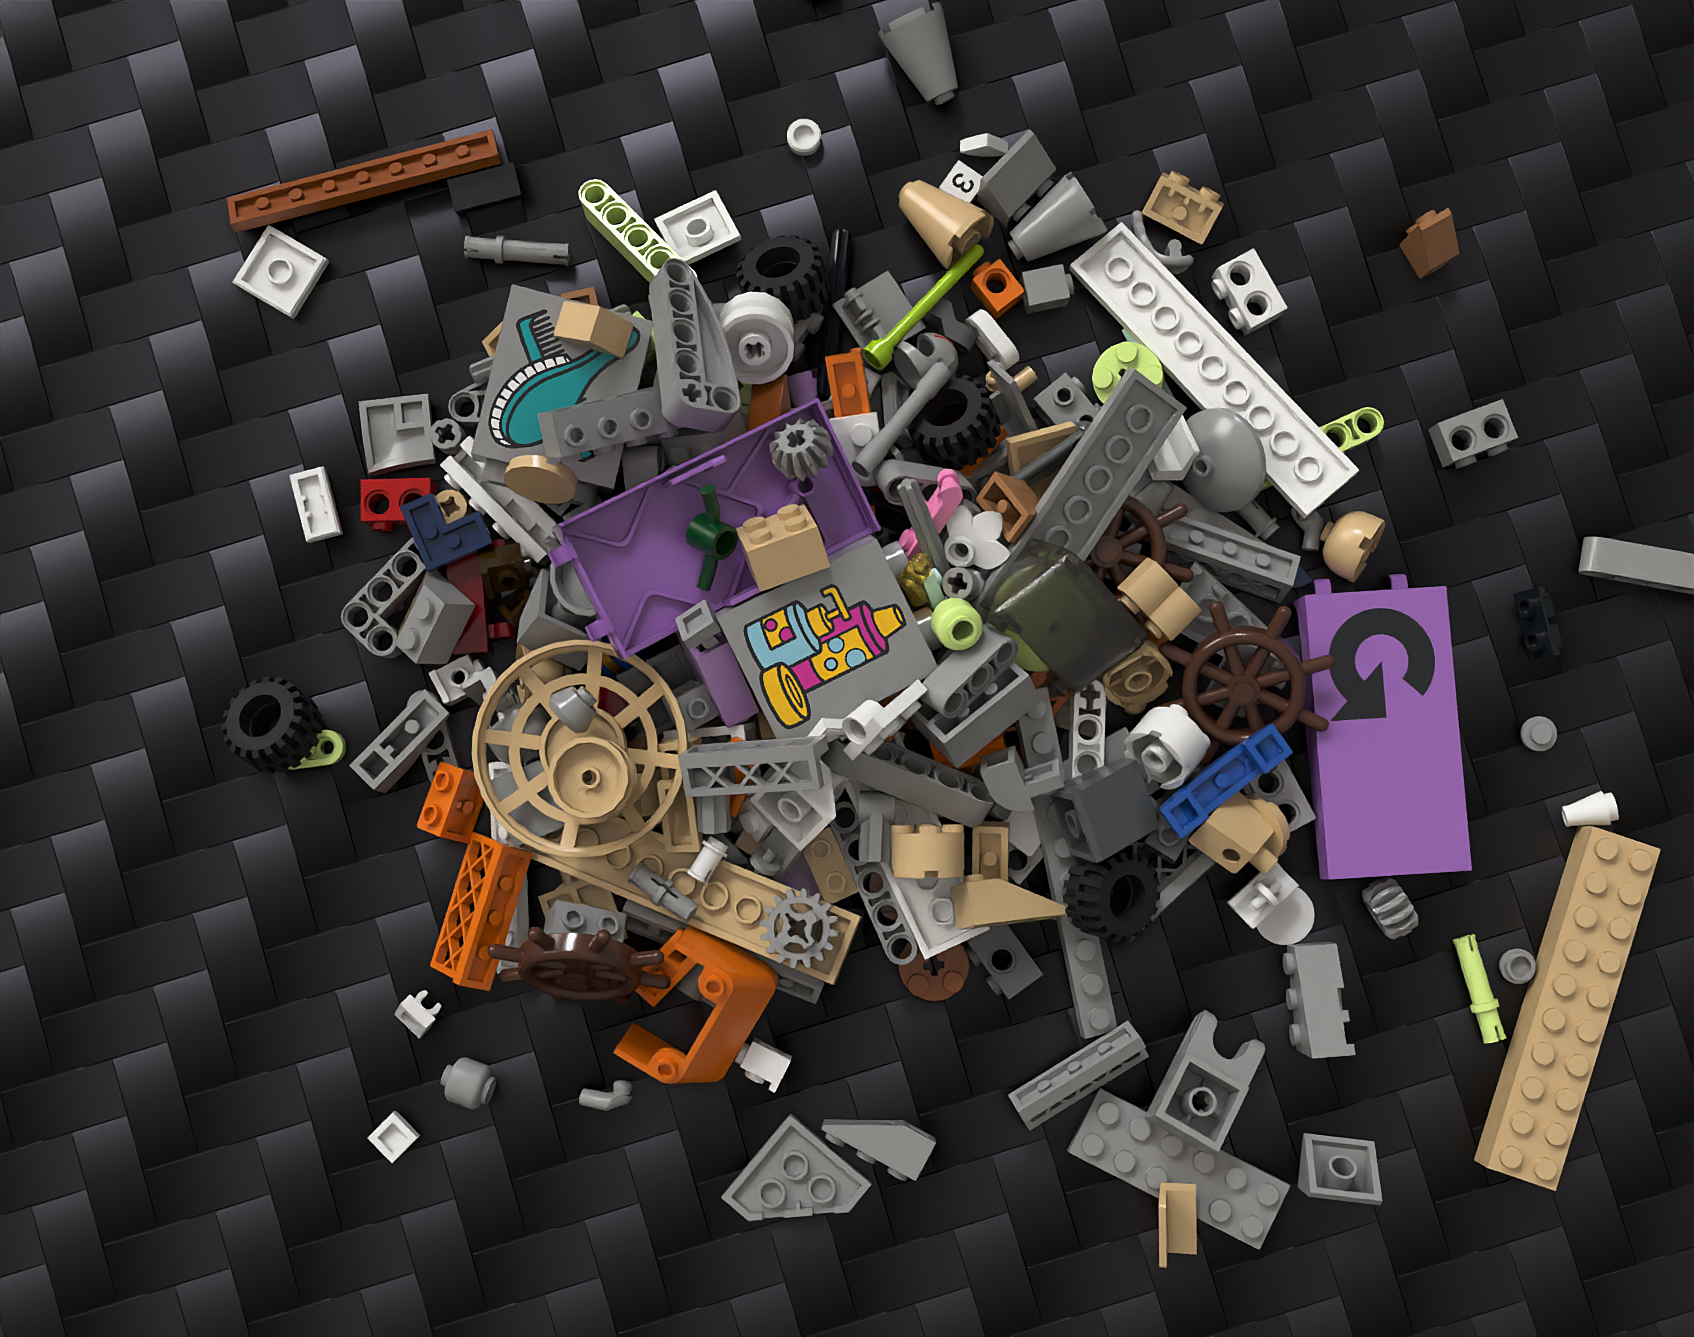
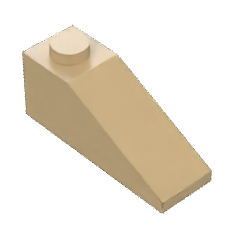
[951,874,1067,930]

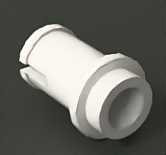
[687,835,728,884]

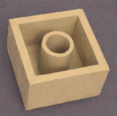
[736,504,831,592]

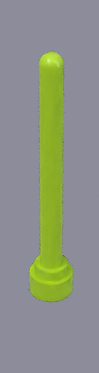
[862,244,984,370]

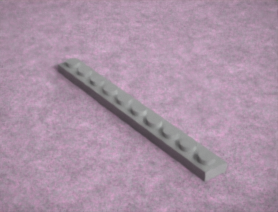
[1015,686,1117,1039]

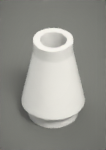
[1561,791,1619,827]

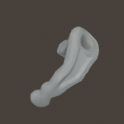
[1131,210,1194,275]

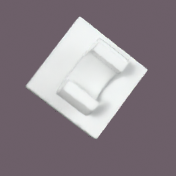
[394,990,441,1039]

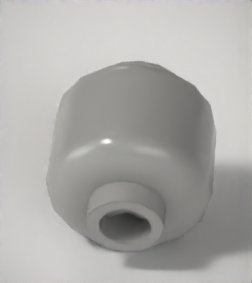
[440,1057,497,1110]

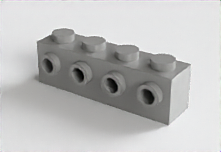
[1030,372,1154,497]
[537,385,684,463]

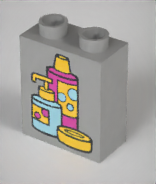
[714,535,944,739]

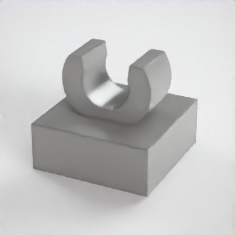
[675,599,721,650]

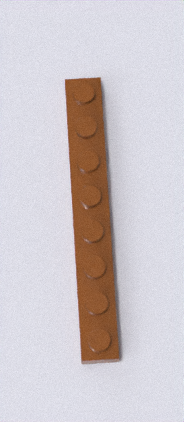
[227,129,501,233]

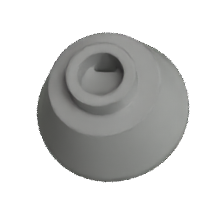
[549,686,597,733]

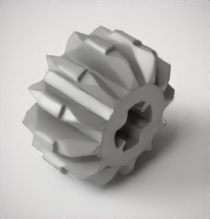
[769,418,834,482]
[1362,877,1418,940]

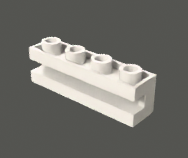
[440,436,560,566]

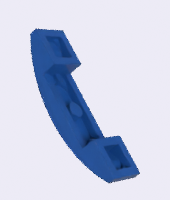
[1158,723,1293,839]

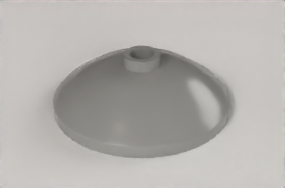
[1181,407,1266,512]

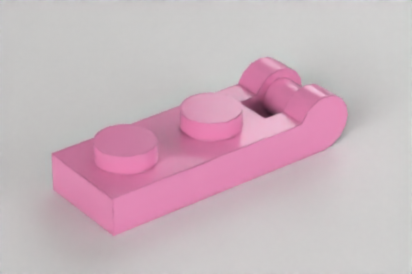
[898,469,963,565]

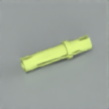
[1452,934,1507,1044]

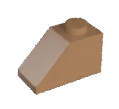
[975,471,1040,544]

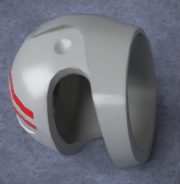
[892,333,959,390]

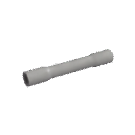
[852,362,951,477]

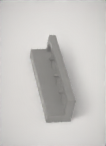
[1149,516,1301,603]
[678,735,829,797]
[1008,1021,1149,1131]

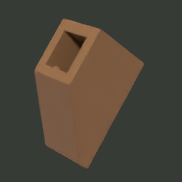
[1399,208,1460,279]

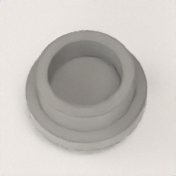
[1521,716,1557,751]
[1499,948,1536,984]

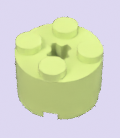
[1092,341,1165,404]

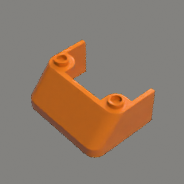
[613,925,779,1084]

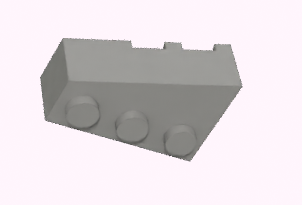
[910,662,1041,768]
[1283,941,1356,1059]

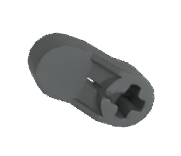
[922,298,978,355]

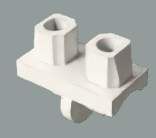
[1227,862,1299,929]

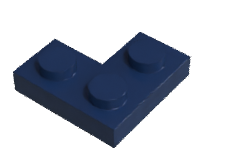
[400,493,495,572]

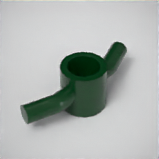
[686,484,738,591]

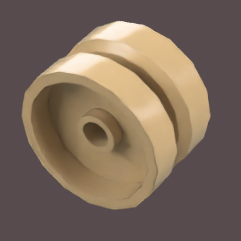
[547,736,638,819]

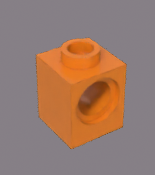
[970,259,1025,320]

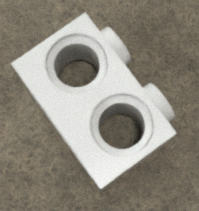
[1211,248,1287,335]

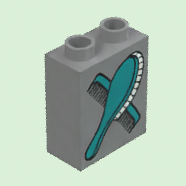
[471,284,653,508]

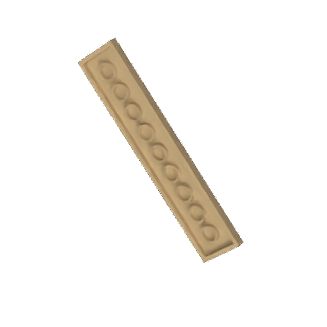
[509,816,862,985]

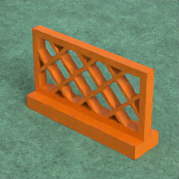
[430,832,533,991]

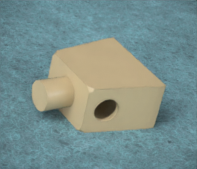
[1188,791,1279,875]

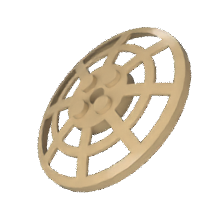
[472,640,689,858]

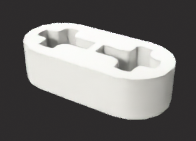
[964,309,1019,371]

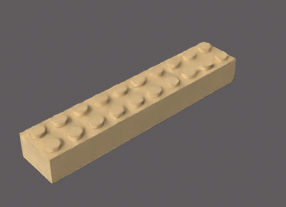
[1474,826,1661,1191]

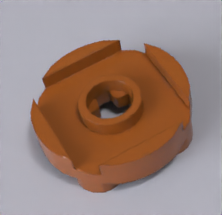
[898,941,969,1001]

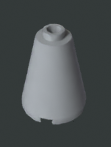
[878,2,958,106]
[1007,172,1107,262]

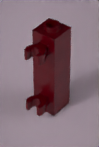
[446,539,516,657]

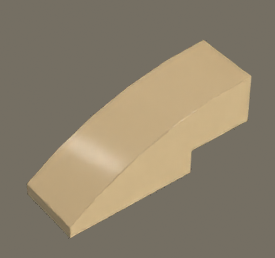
[657,736,703,853]

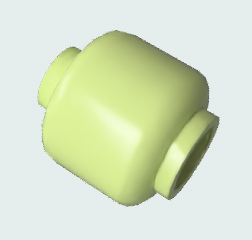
[931,598,983,650]

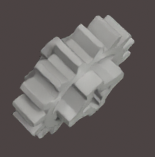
[759,888,840,968]

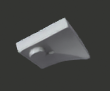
[359,394,436,477]

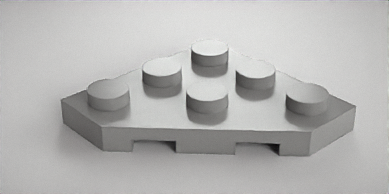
[721,1113,872,1221]

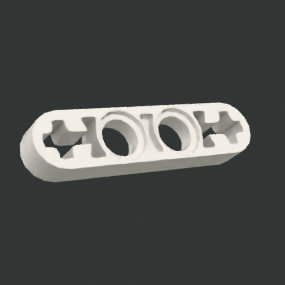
[1068,678,1106,780]

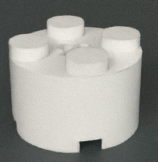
[1124,704,1210,789]

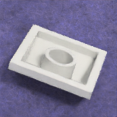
[654,190,742,265]

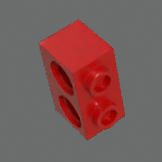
[361,478,438,532]

